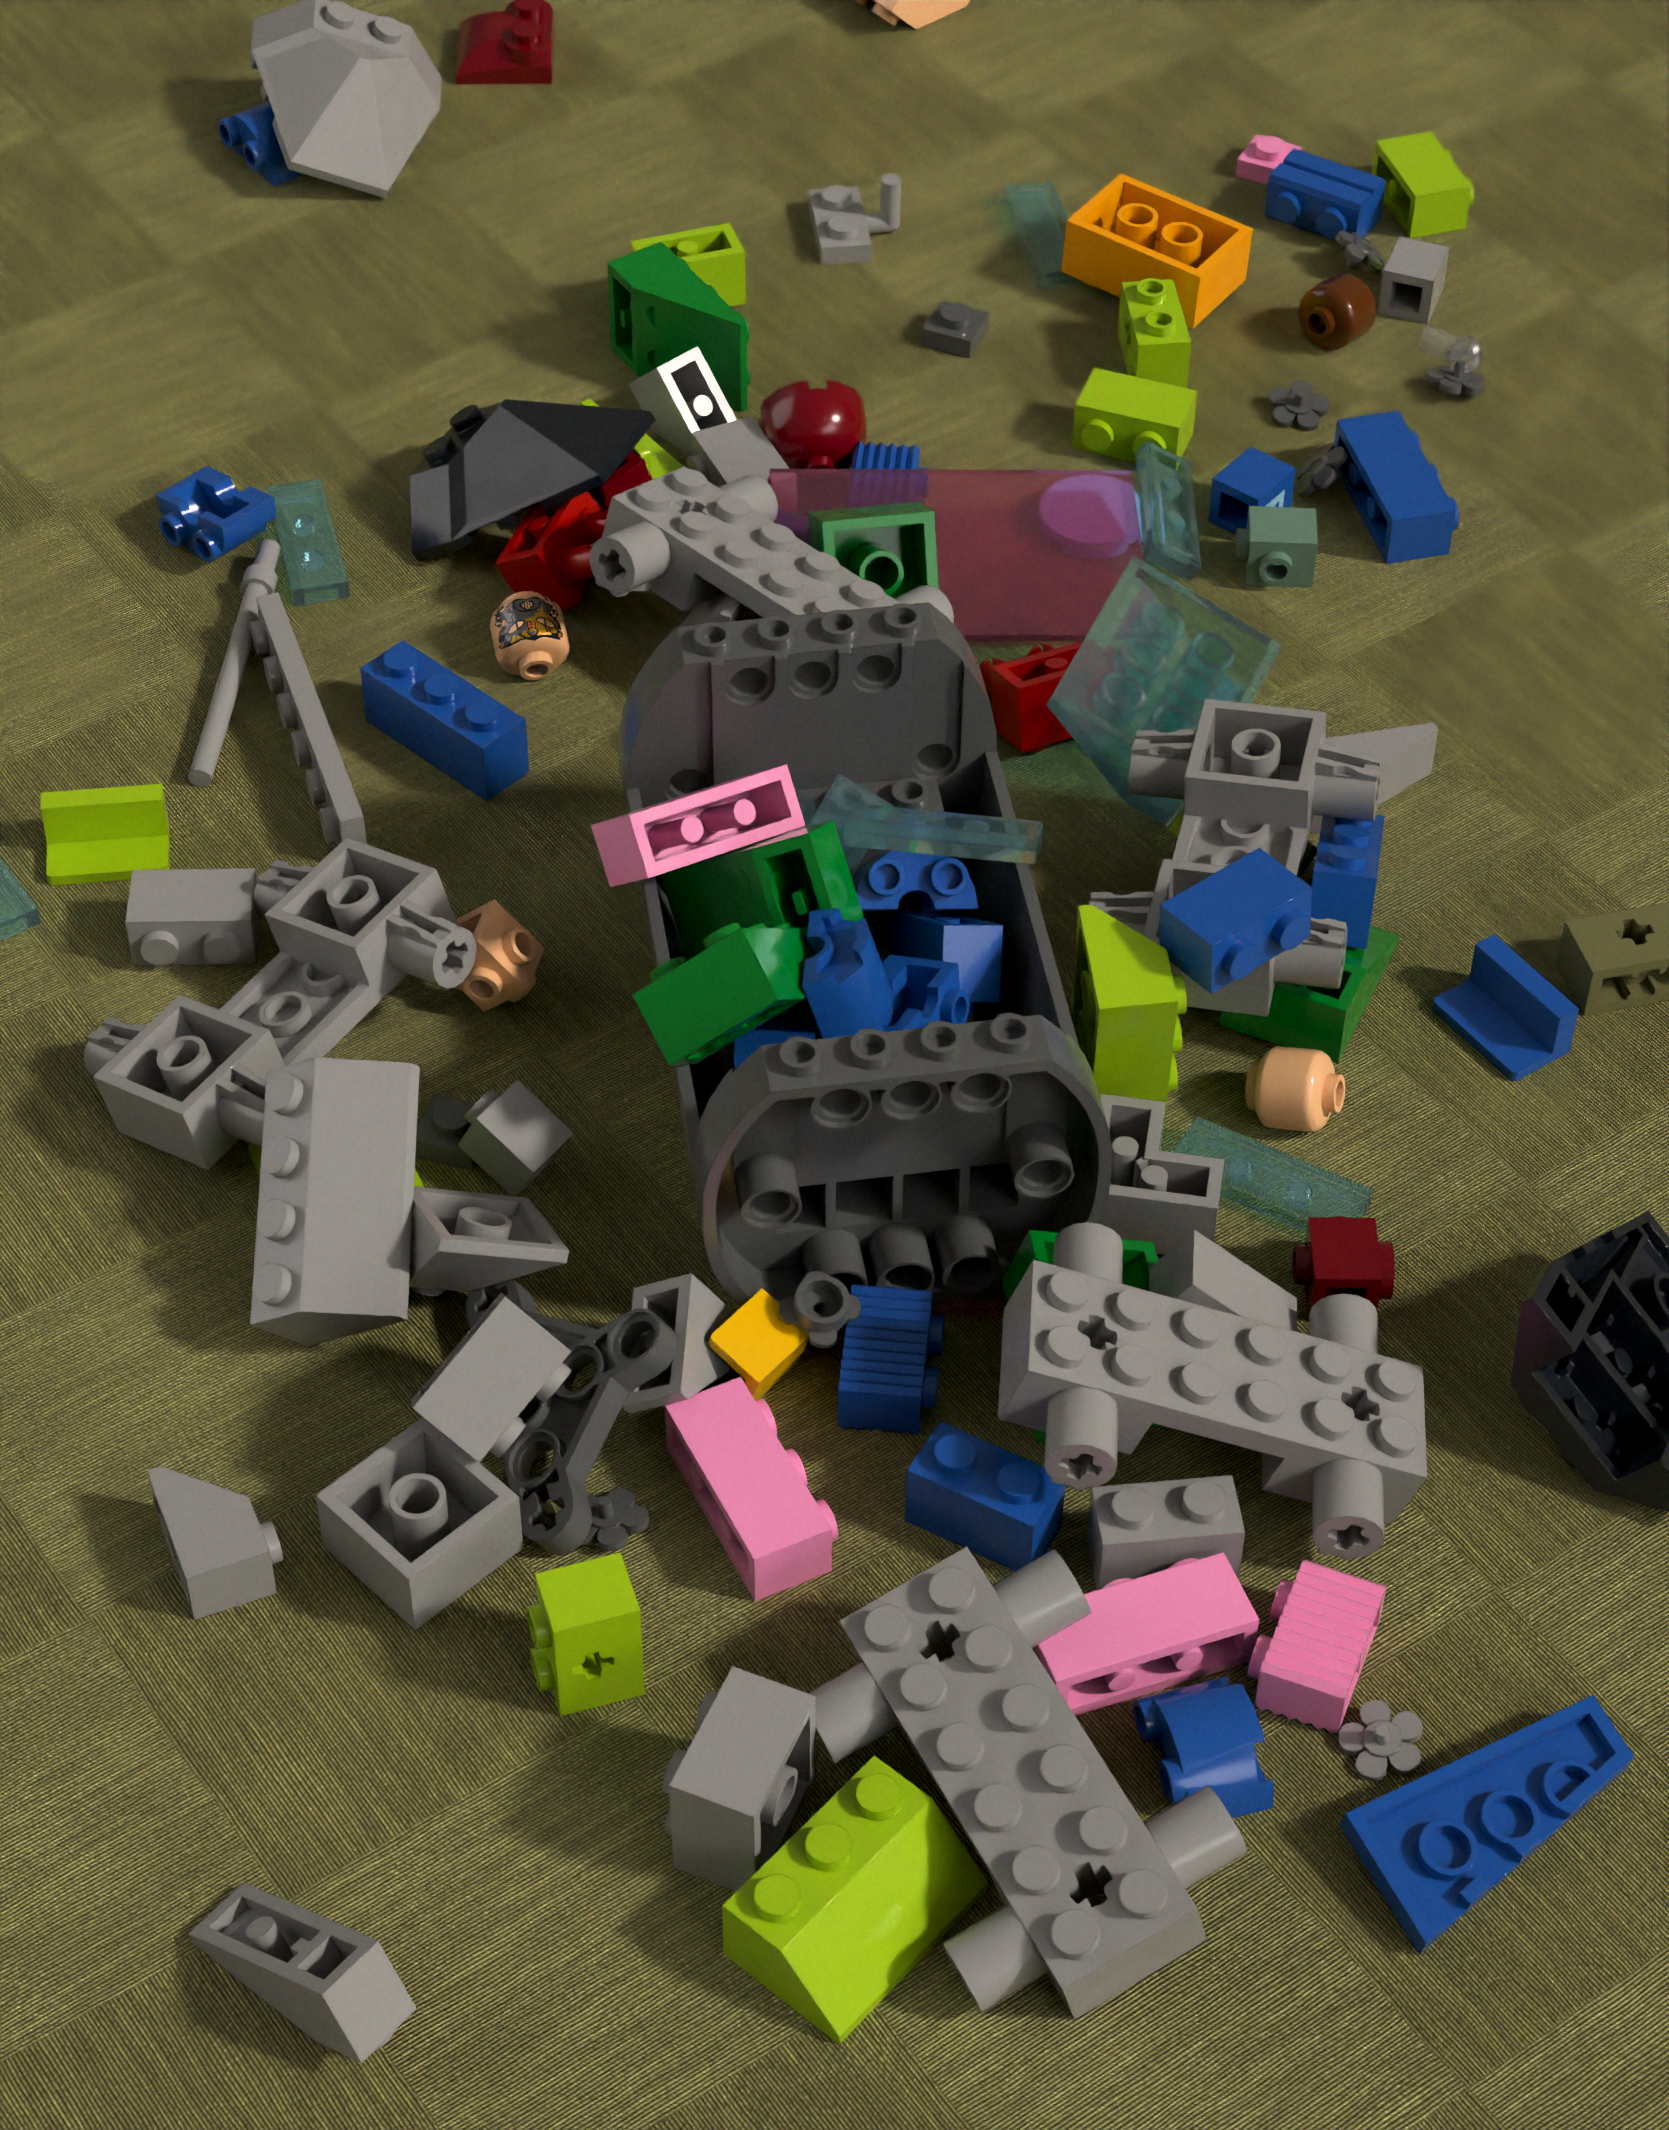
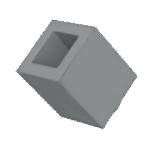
[1378,236,1450,324]
[458,1079,574,1196]

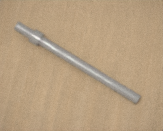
[188,539,281,787]

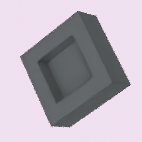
[921,300,990,358]
[415,1094,477,1171]

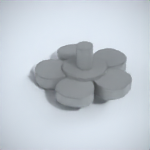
[1339,1700,1423,1782]

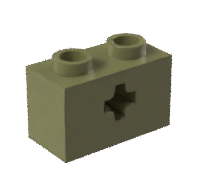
[1556,902,1669,1016]

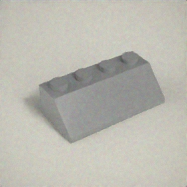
[250,1057,420,1347]

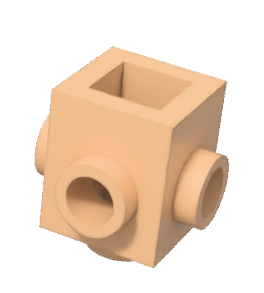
[456,899,545,1012]

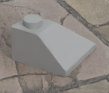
[409,1186,569,1296]

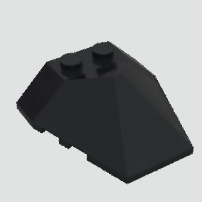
[409,399,656,561]
[1510,1211,1669,1512]

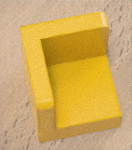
[708,1288,809,1400]

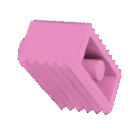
[1247,1559,1387,1734]

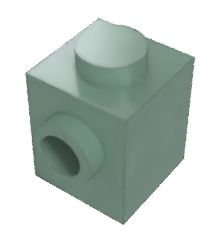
[1234,506,1318,588]

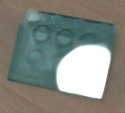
[1046,555,1282,828]

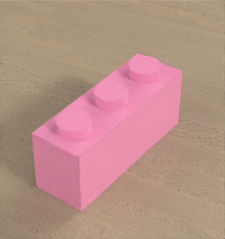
[591,764,806,887]
[665,1377,839,1602]
[1032,1552,1259,1716]

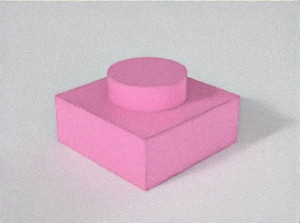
[1236,134,1302,185]

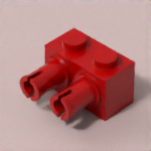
[495,492,609,612]
[979,638,1124,752]

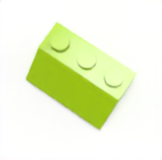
[1070,904,1187,1117]
[722,1755,988,2045]

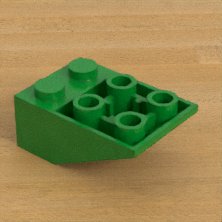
[607,242,751,412]
[660,820,864,961]
[632,923,814,1066]
[1219,926,1400,1064]

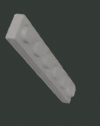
[250,592,367,845]

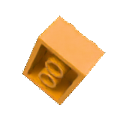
[1061,173,1253,329]

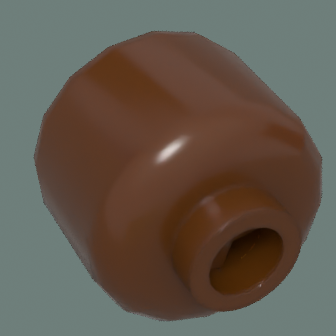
[1298,274,1377,350]

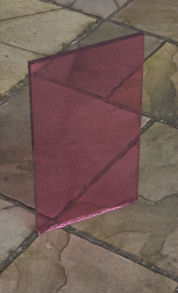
[767,469,1155,641]

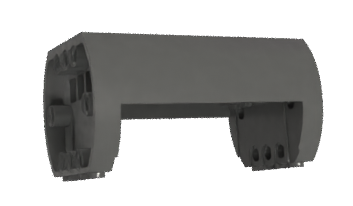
[619,602,1112,1309]

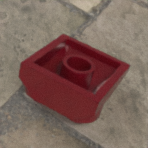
[455,0,555,85]

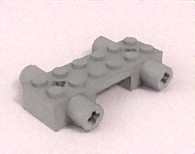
[590,466,954,623]
[1088,699,1382,1017]
[84,837,477,1170]
[998,1222,1427,1561]
[809,1546,1247,2020]

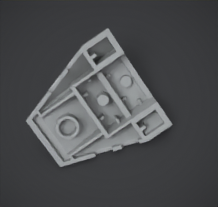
[248,0,442,198]

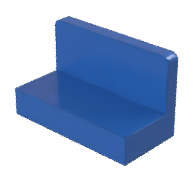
[1432,934,1579,1081]

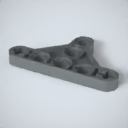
[466,1279,678,1556]

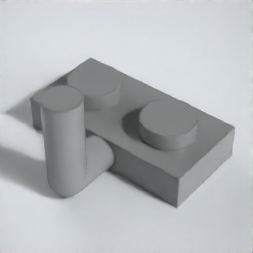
[808,173,901,265]

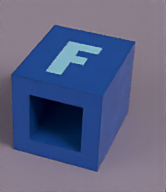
[1208,446,1296,535]

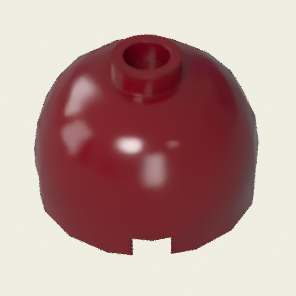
[758,380,867,484]

